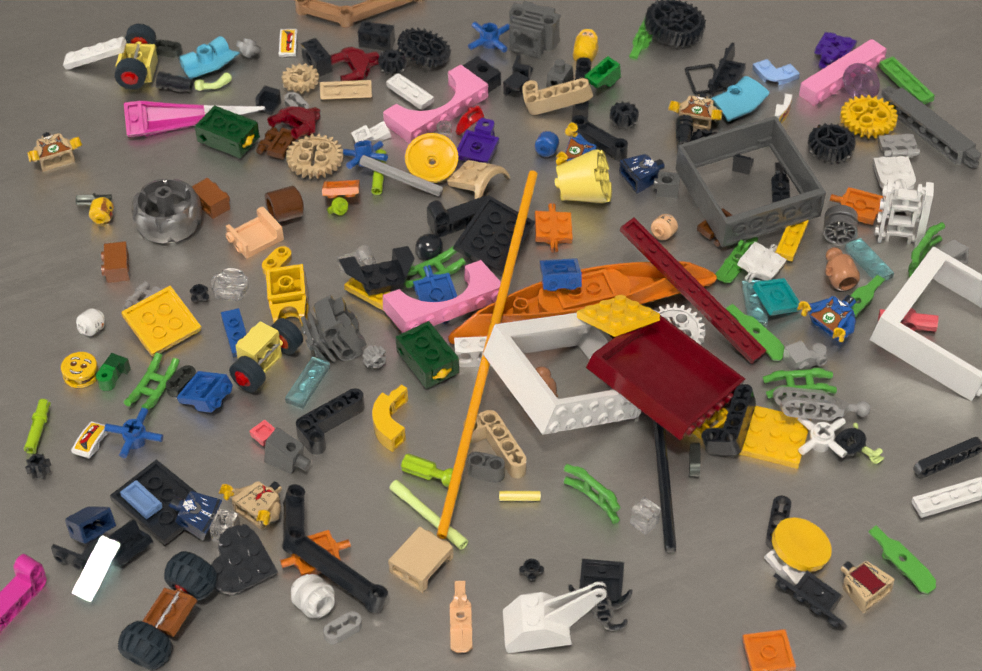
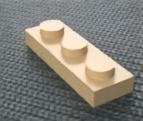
[320,80,372,100]

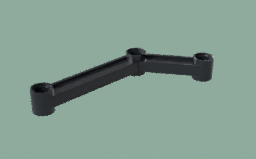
[572,57,628,162]
[282,484,388,613]

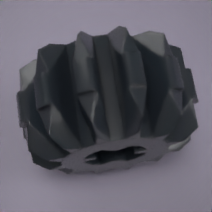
[378,48,407,76]
[609,101,639,129]

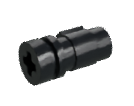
[156,71,193,92]
[676,115,694,148]

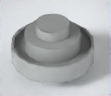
[236,38,261,57]

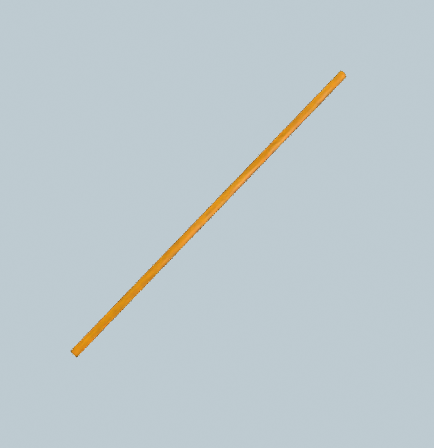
[436,171,538,539]

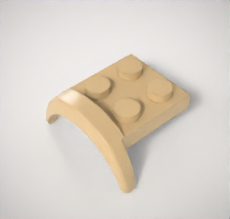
[447,160,510,199]

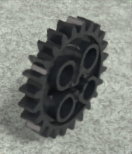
[397,27,451,67]

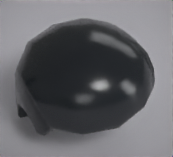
[415,234,443,260]

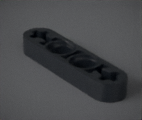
[913,437,982,478]

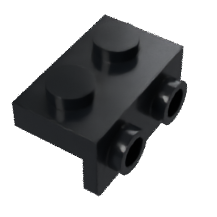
[100,519,153,566]

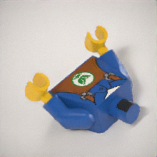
[556,122,597,165]
[797,295,856,343]

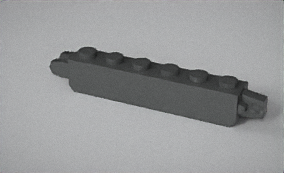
[881,86,981,169]

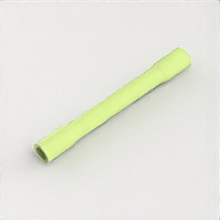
[390,480,469,550]

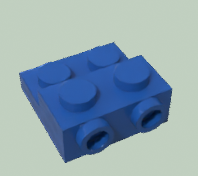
[540,258,582,291]
[176,371,233,413]

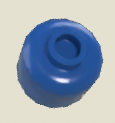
[535,131,559,157]

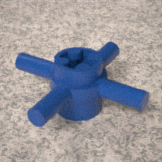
[468,22,509,53]
[343,140,388,169]
[104,408,164,458]

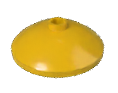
[405,133,458,183]

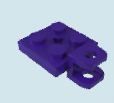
[814,32,857,69]
[457,118,499,164]

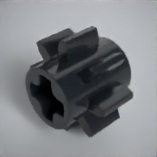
[25,454,51,479]

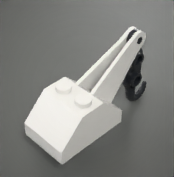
[503,582,628,653]

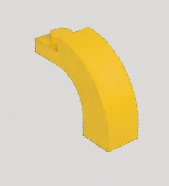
[372,384,408,452]

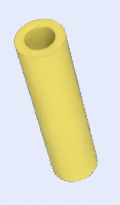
[499,491,540,501]

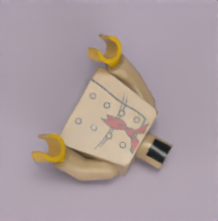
[219,481,282,531]

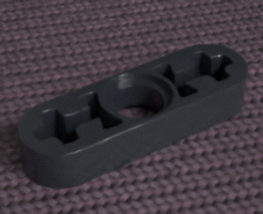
[766,495,792,549]

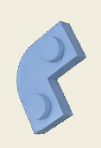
[752,59,800,85]

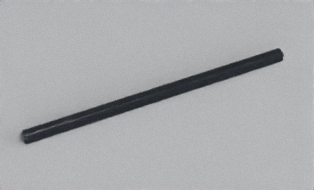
[653,420,676,553]

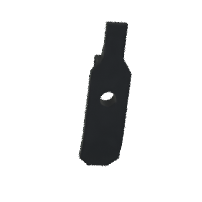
[771,162,790,203]

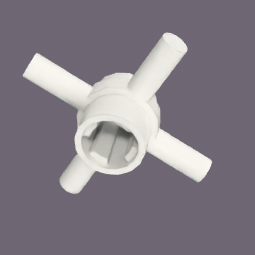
[797,417,847,458]

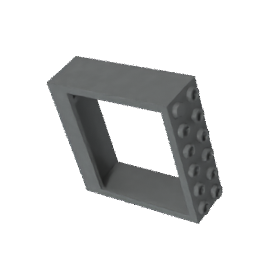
[675,116,826,247]

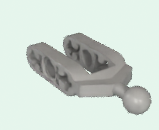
[773,386,871,421]

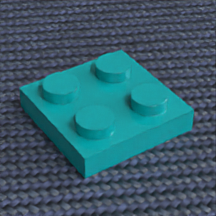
[752,278,800,316]

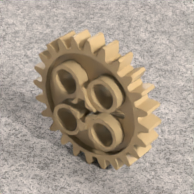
[286,134,343,179]

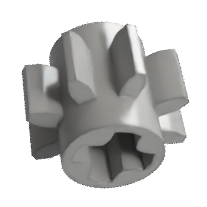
[362,344,386,369]

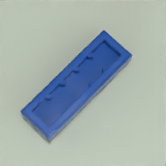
[221,308,247,358]

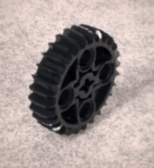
[644,0,706,48]

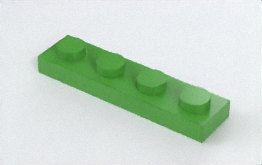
[879,56,935,105]

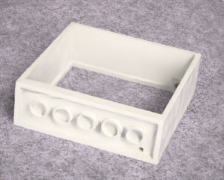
[870,246,982,402]
[483,313,641,435]

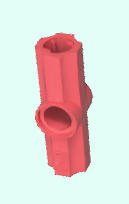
[878,308,938,332]

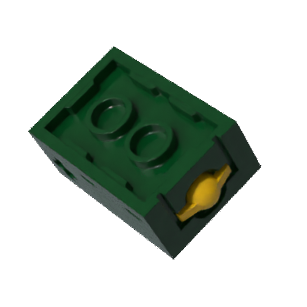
[195,105,260,159]
[396,321,460,389]

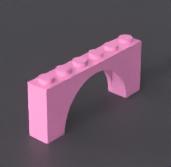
[383,64,488,144]
[383,260,501,333]

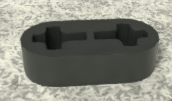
[155,40,183,58]
[166,365,196,397]
[689,442,701,477]

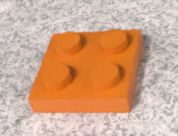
[322,180,360,198]
[742,629,796,671]

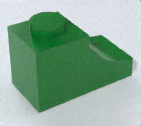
[584,56,621,89]

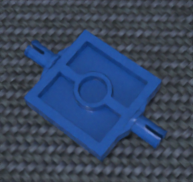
[413,265,458,324]

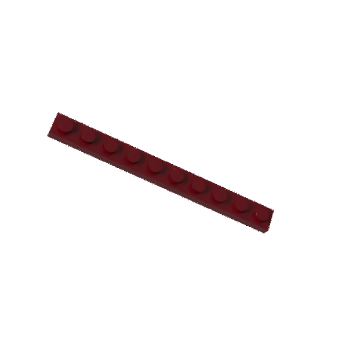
[619,217,767,364]

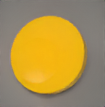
[772,517,832,572]

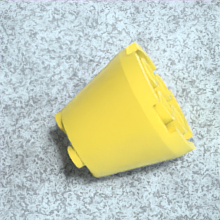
[555,149,612,203]

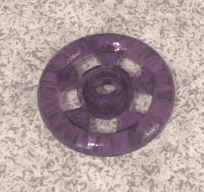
[843,63,880,98]

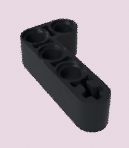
[427,196,487,237]
[701,384,756,456]
[296,388,365,455]

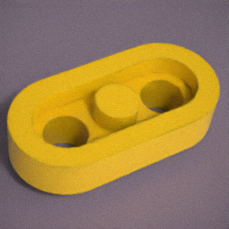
[262,246,292,275]

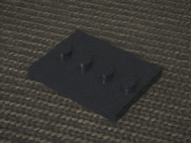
[453,195,535,276]
[110,459,198,545]

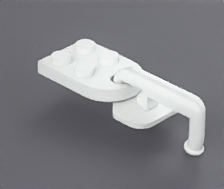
[872,156,921,217]

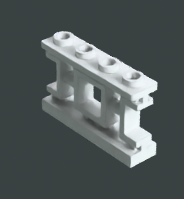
[874,179,934,248]

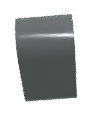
[467,451,505,483]

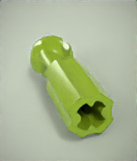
[401,453,453,488]

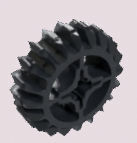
[807,122,856,163]

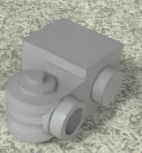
[783,341,828,371]

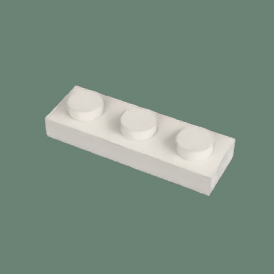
[386,73,434,110]

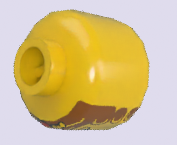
[89,197,114,224]

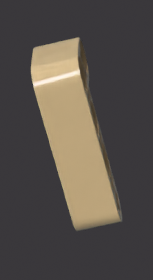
[523,78,593,115]
[463,410,526,479]

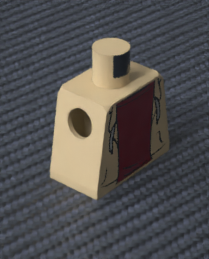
[840,561,895,613]

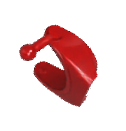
[455,106,485,135]

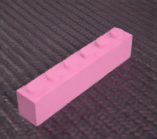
[799,39,887,106]

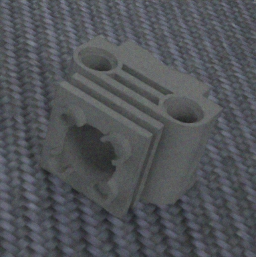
[509,1,561,58]
[301,295,367,366]

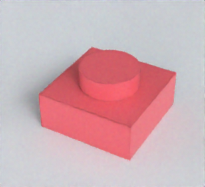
[250,420,275,446]

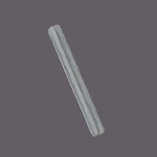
[360,155,443,197]

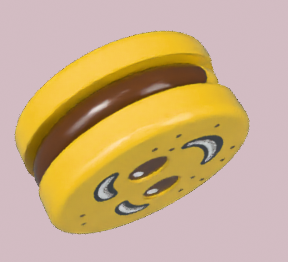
[61,352,99,388]

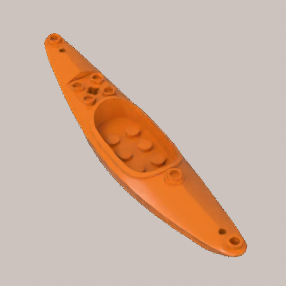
[448,261,717,345]

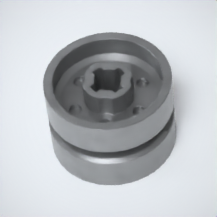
[823,205,858,245]

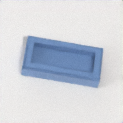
[120,480,163,519]

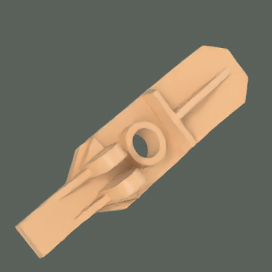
[450,581,472,653]

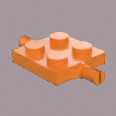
[830,187,883,225]
[534,203,573,253]
[280,530,351,576]

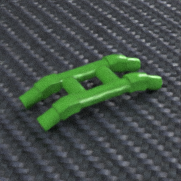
[908,222,945,278]
[405,246,466,288]
[124,353,180,410]
[763,368,837,399]
[564,464,621,524]

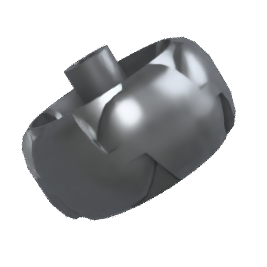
[131,179,202,243]

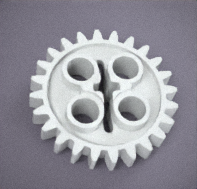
[654,304,705,345]

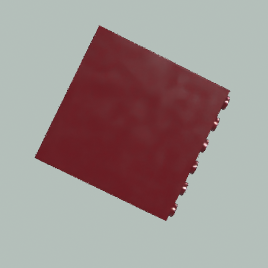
[586,315,746,440]

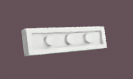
[63,37,127,70]
[912,477,982,518]

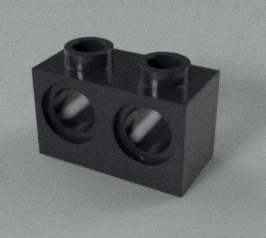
[358,21,395,51]

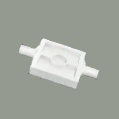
[737,242,787,282]

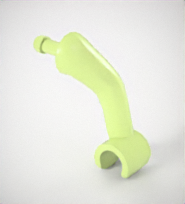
[194,73,232,90]
[853,423,884,464]

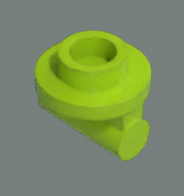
[327,197,348,215]

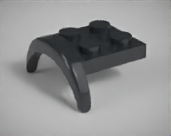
[568,559,633,610]

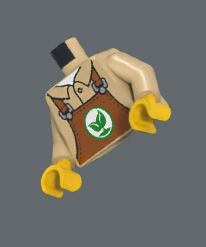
[668,93,722,130]
[27,132,83,171]

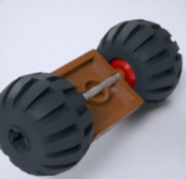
[118,551,217,671]

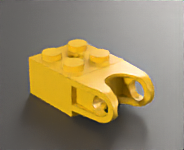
[266,264,309,326]

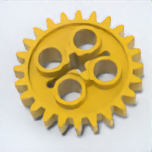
[840,95,898,139]

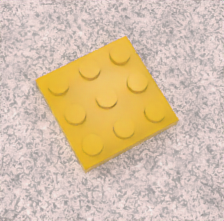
[121,286,201,358]
[577,295,660,337]
[739,406,812,469]

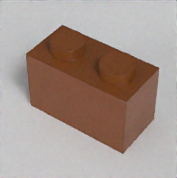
[192,178,230,219]
[101,241,130,283]

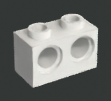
[454,336,492,367]

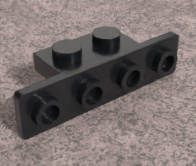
[708,42,746,96]
[773,570,847,629]

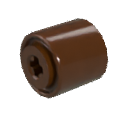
[265,185,304,223]

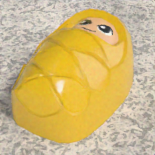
[573,29,598,62]

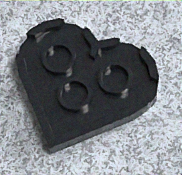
[211,524,278,596]

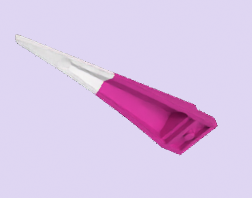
[124,101,265,138]

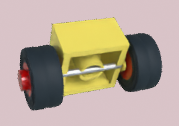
[115,24,158,90]
[229,318,303,392]

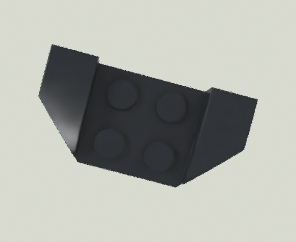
[338,246,415,296]

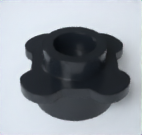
[190,284,209,302]
[519,559,544,581]

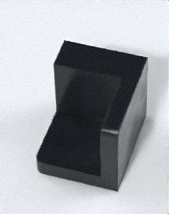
[512,55,533,80]
[503,71,529,96]
[255,85,281,115]
[732,154,754,175]

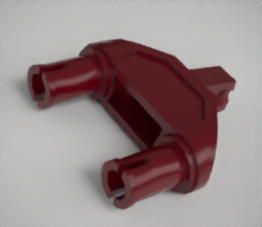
[330,47,379,81]
[267,106,321,139]

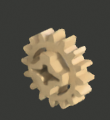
[282,63,319,94]

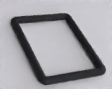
[685,64,724,95]

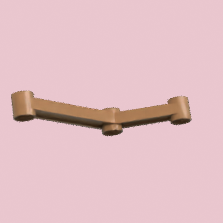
[295,0,423,28]

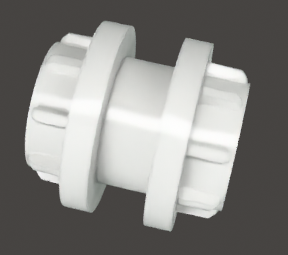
[291,574,335,618]

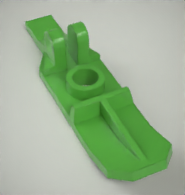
[629,18,652,59]
[715,237,758,283]
[850,275,885,317]
[726,304,784,362]
[868,526,936,594]

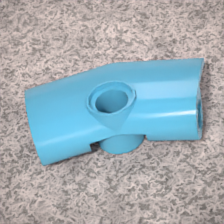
[179,36,240,79]
[710,76,769,121]

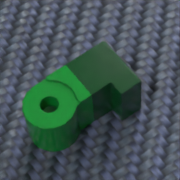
[96,353,131,391]

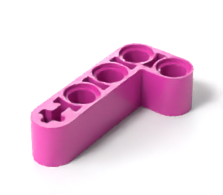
[0,554,47,632]

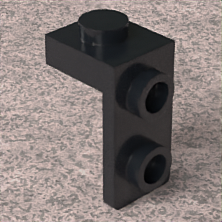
[51,539,103,572]

